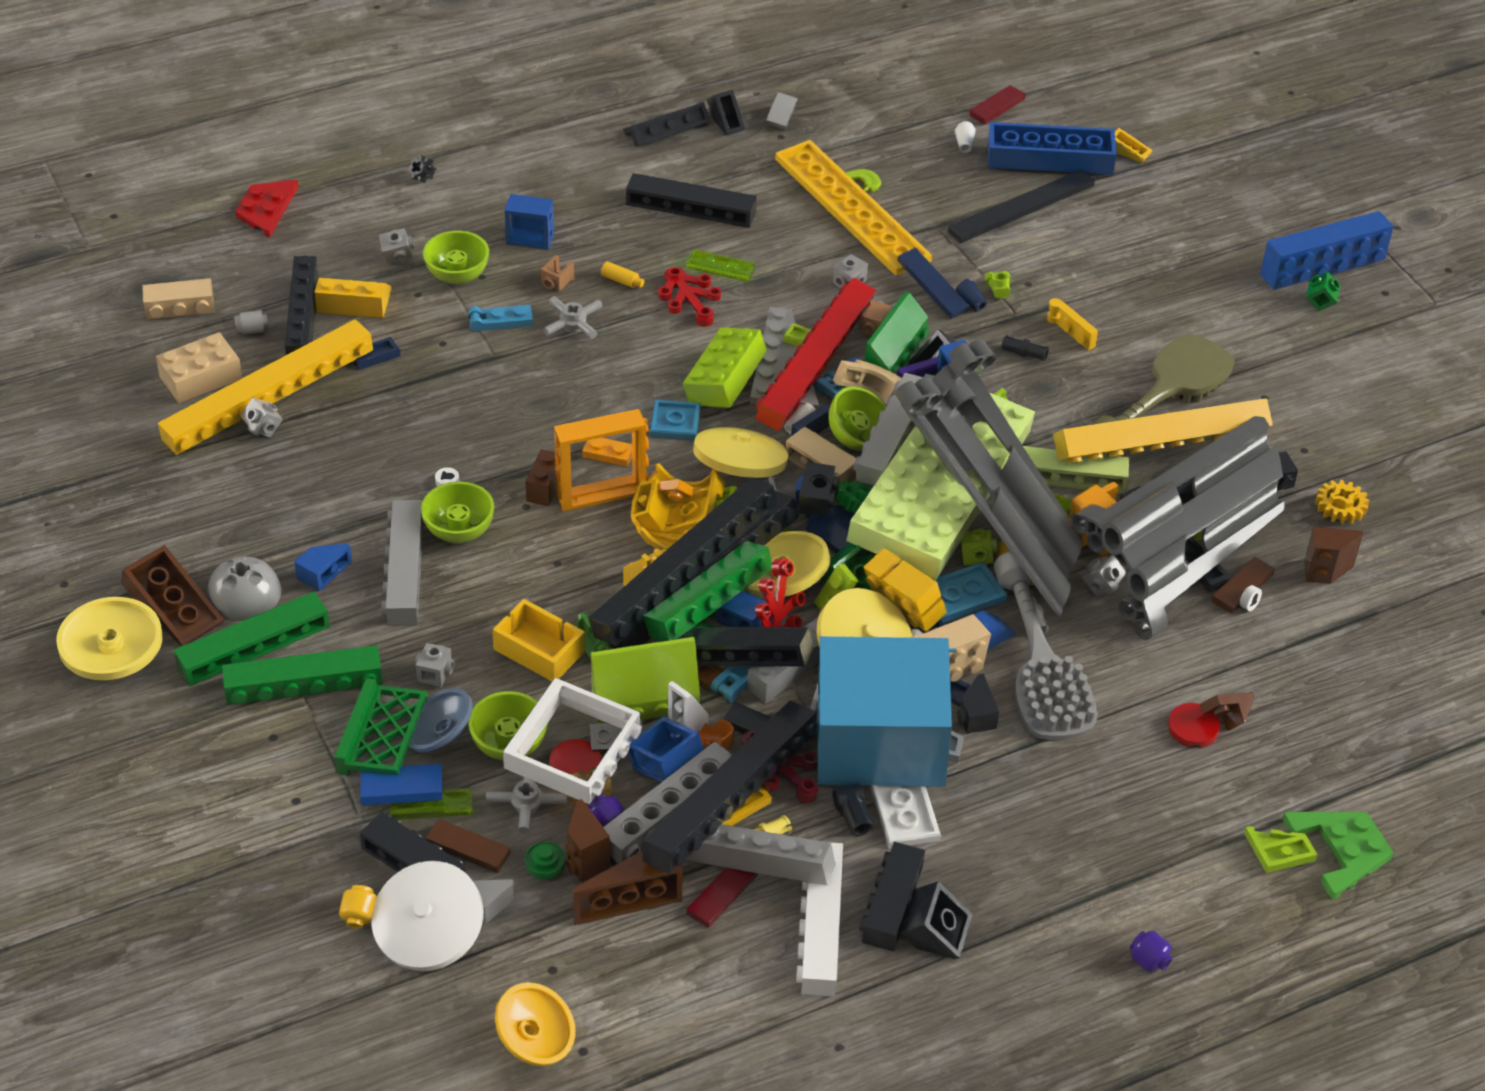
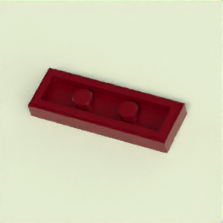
[969,85,1026,125]
[686,867,758,929]

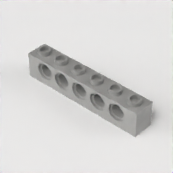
[603,742,732,864]

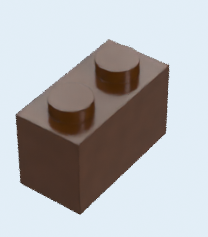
[525,449,556,506]

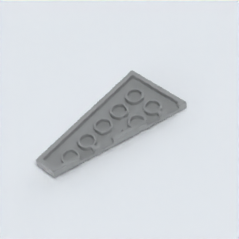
[750,307,819,410]

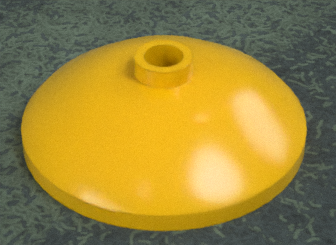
[495,983,575,1066]

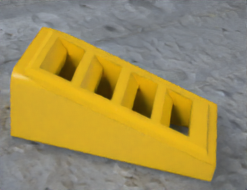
[1115,128,1153,163]

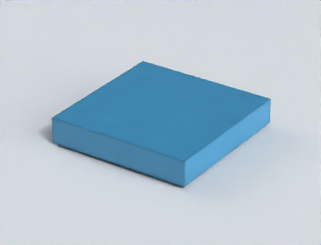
[650,400,701,441]

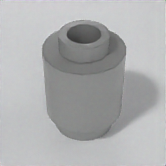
[234,310,268,335]

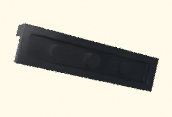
[623,102,710,147]

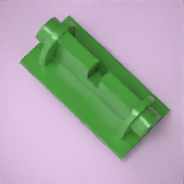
[575,612,612,660]

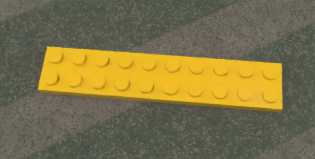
[775,140,932,276]

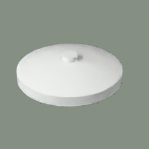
[371,861,484,971]

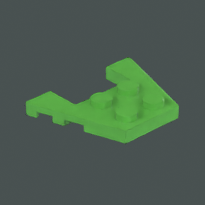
[1282,812,1393,900]

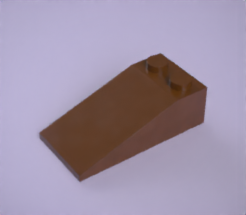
[121,545,224,646]
[573,851,683,926]

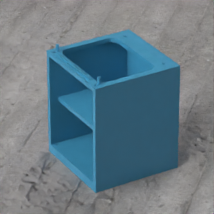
[818,636,957,787]

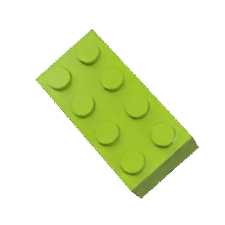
[682,327,767,408]

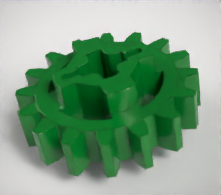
[834,481,873,513]

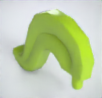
[845,169,881,192]

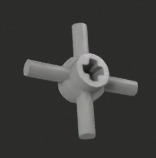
[543,296,602,339]
[486,776,567,833]

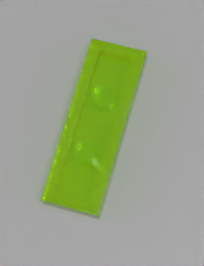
[687,249,756,282]
[391,788,473,820]

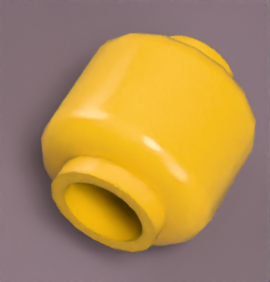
[339,885,377,929]

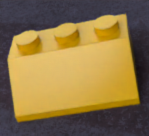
[314,278,391,318]

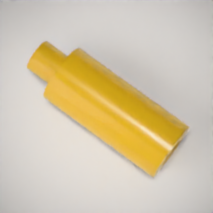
[601,261,644,288]

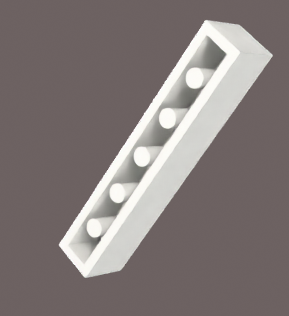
[796,842,843,997]

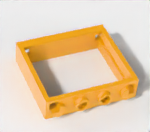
[554,409,649,512]

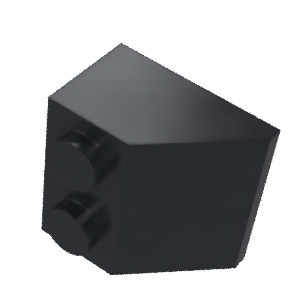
[900,881,973,959]

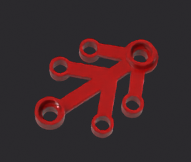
[658,267,721,327]
[755,558,806,627]

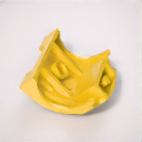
[631,463,725,550]

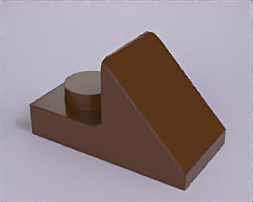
[1200,692,1254,731]

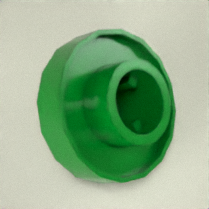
[525,841,566,880]

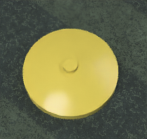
[693,427,788,478]
[743,531,830,599]
[816,588,912,647]
[56,597,162,680]

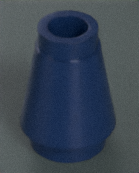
[956,279,987,311]

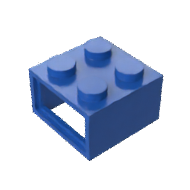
[504,194,554,250]
[628,716,704,783]

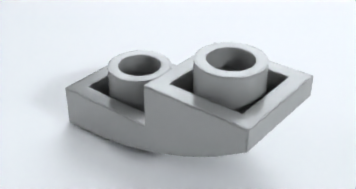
[766,92,798,130]

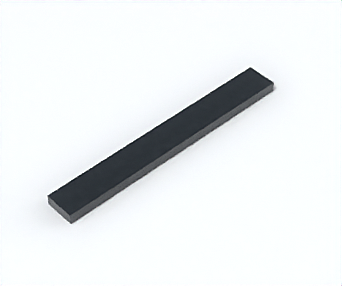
[948,169,1095,243]

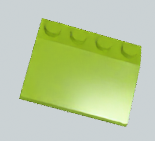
[591,637,700,724]

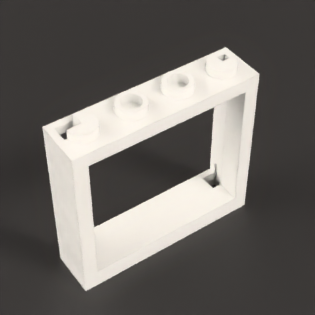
[503,678,642,804]

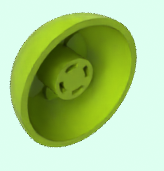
[423,231,489,285]
[829,386,886,452]
[421,481,494,544]
[468,691,547,761]

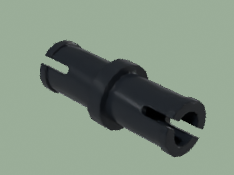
[1001,335,1049,361]

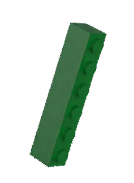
[644,541,772,641]
[174,592,330,687]
[222,645,383,705]

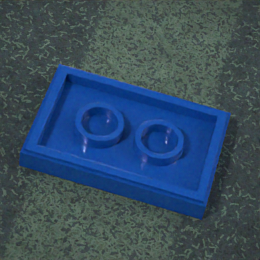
[360,764,442,806]

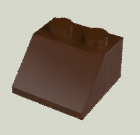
[1304,527,1363,584]
[565,799,610,883]

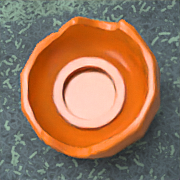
[698,719,734,751]

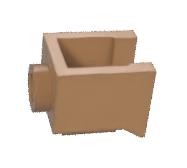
[541,255,574,292]
[860,300,891,336]

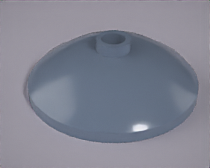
[405,688,473,753]

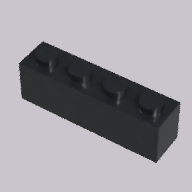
[360,812,466,873]
[859,841,925,952]

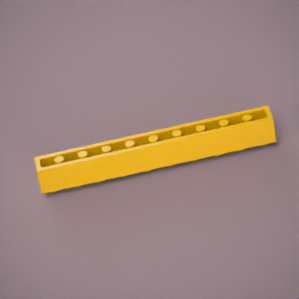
[158,319,373,455]
[1053,398,1273,464]

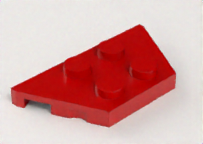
[235,179,299,237]

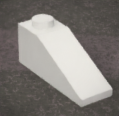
[668,681,709,732]

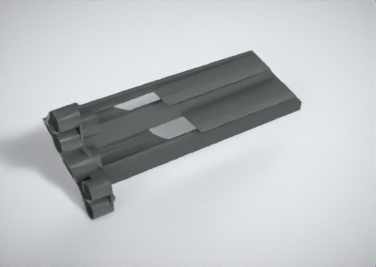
[895,338,1083,616]
[1071,416,1284,640]

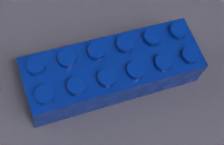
[987,122,1117,175]
[1260,211,1394,290]

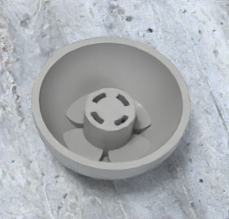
[206,556,282,621]

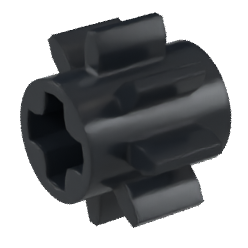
[409,155,436,183]

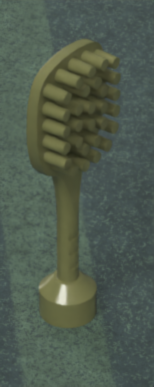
[1091,335,1235,455]

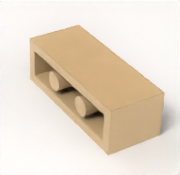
[142,278,215,320]
[786,426,856,485]

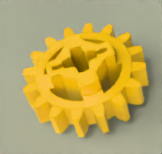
[1315,480,1369,524]

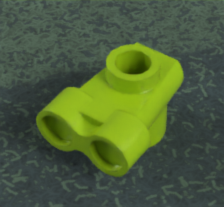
[984,271,1012,299]

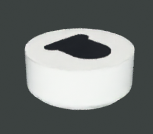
[435,468,459,487]
[1240,585,1262,611]

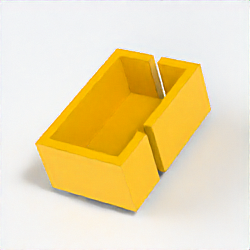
[863,548,947,632]
[492,599,585,682]

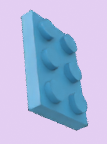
[933,562,1007,623]

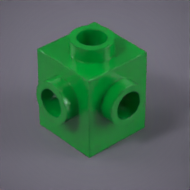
[1306,271,1340,311]

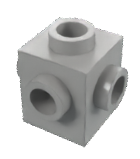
[379,228,415,264]
[833,254,868,288]
[240,397,283,438]
[1082,554,1126,596]
[415,643,455,688]

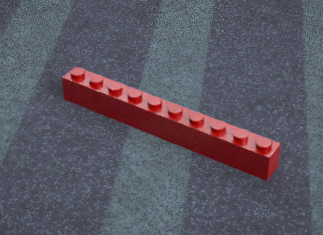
[755,277,876,432]

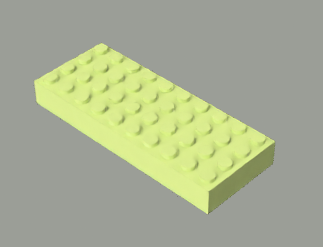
[847,393,1035,580]

